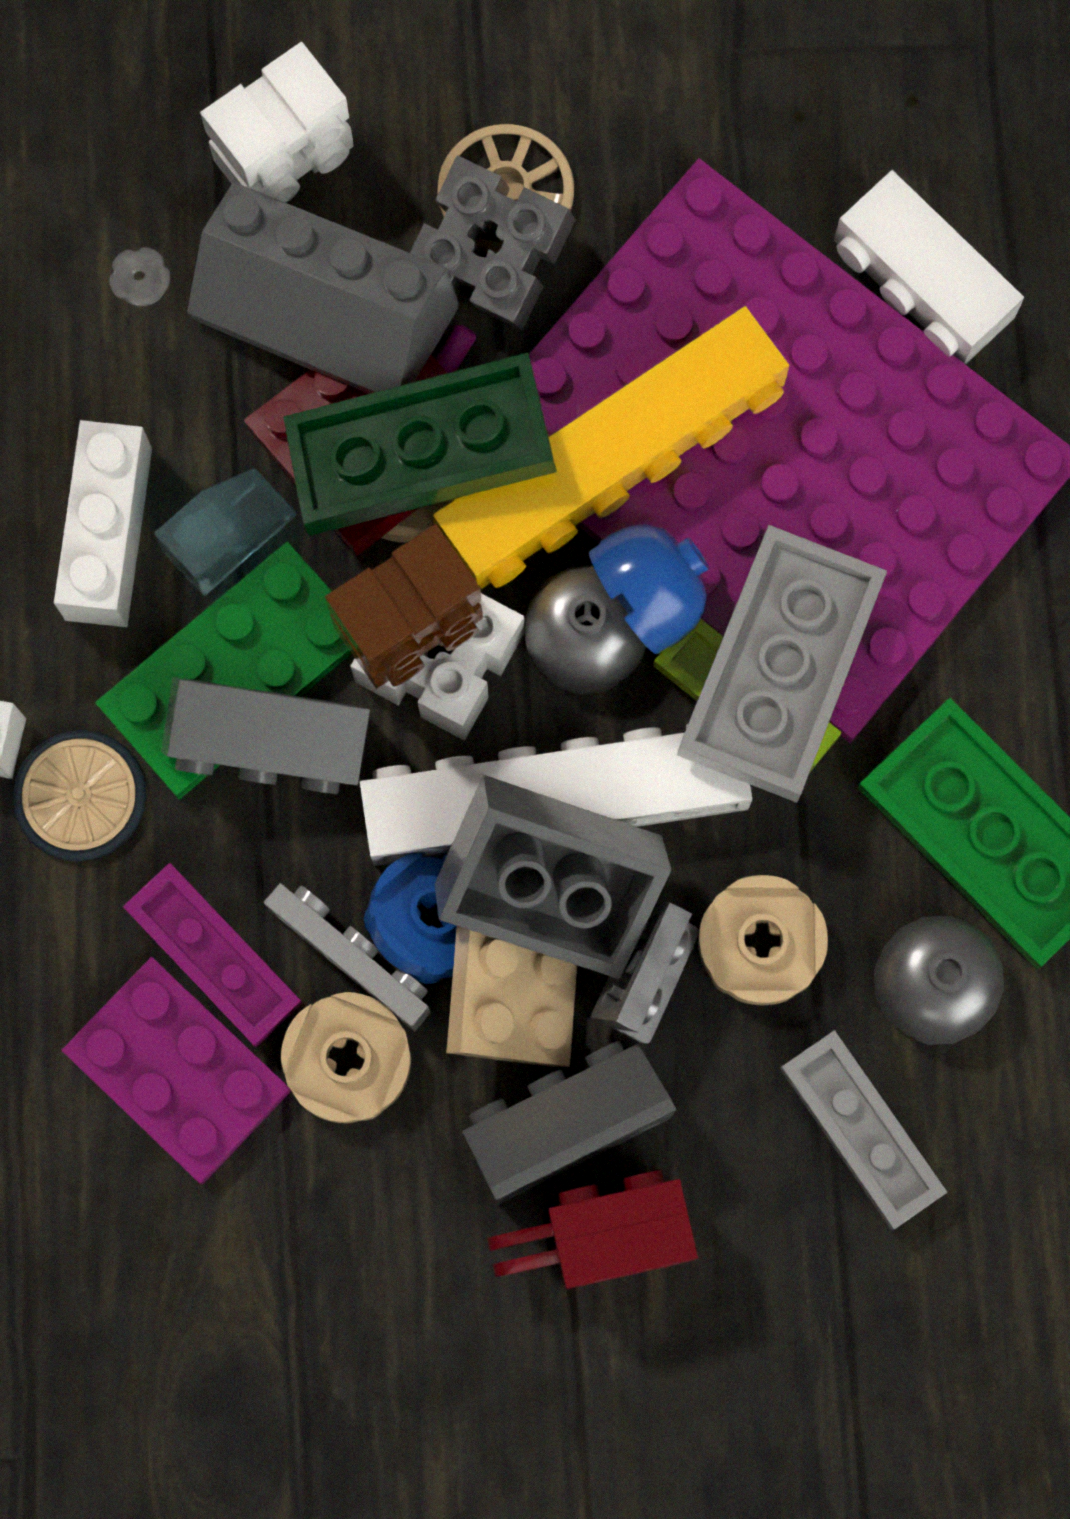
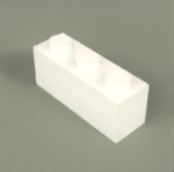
[834,170,1024,364]
[54,420,152,627]

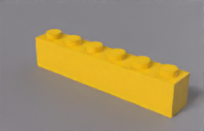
[433,306,790,589]

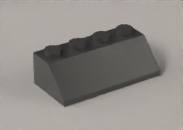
[187,182,459,394]

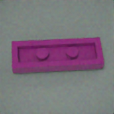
[123,863,303,1047]

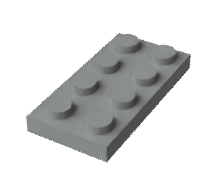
[677,525,887,803]

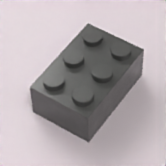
[434,774,671,979]

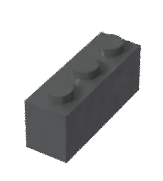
[161,677,370,794]

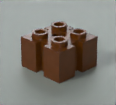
[324,524,483,689]

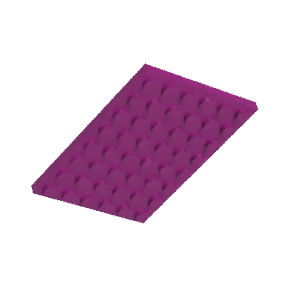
[529,158,1070,744]

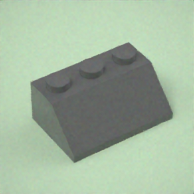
[462,1041,676,1205]

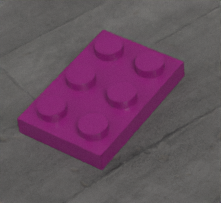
[61,957,291,1185]

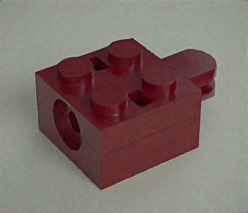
[487,1170,698,1290]

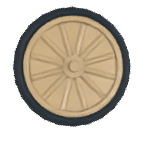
[13,730,147,862]

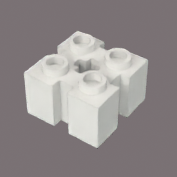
[200,41,354,203]
[350,593,525,741]

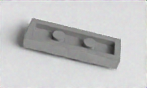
[263,883,431,1032]
[780,1030,947,1230]

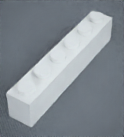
[360,724,752,866]

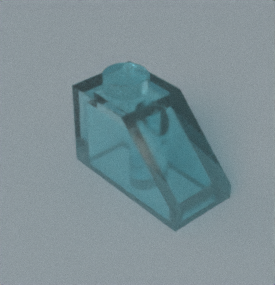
[154,468,297,596]

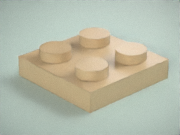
[447,926,577,1067]

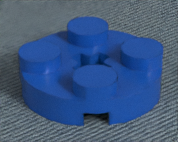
[364,852,457,984]

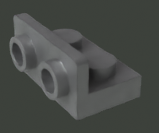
[590,902,699,1043]

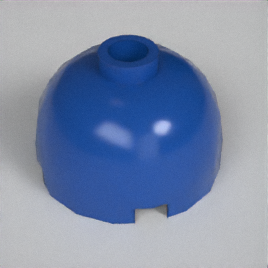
[589,524,709,654]

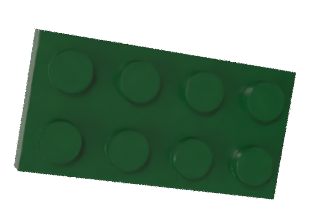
[283,353,557,536]

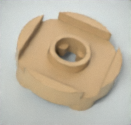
[698,875,828,1006]
[281,992,411,1124]

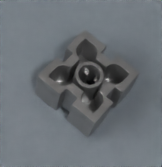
[410,155,576,331]

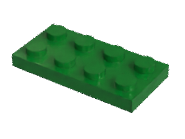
[95,542,352,800]
[857,698,1070,970]

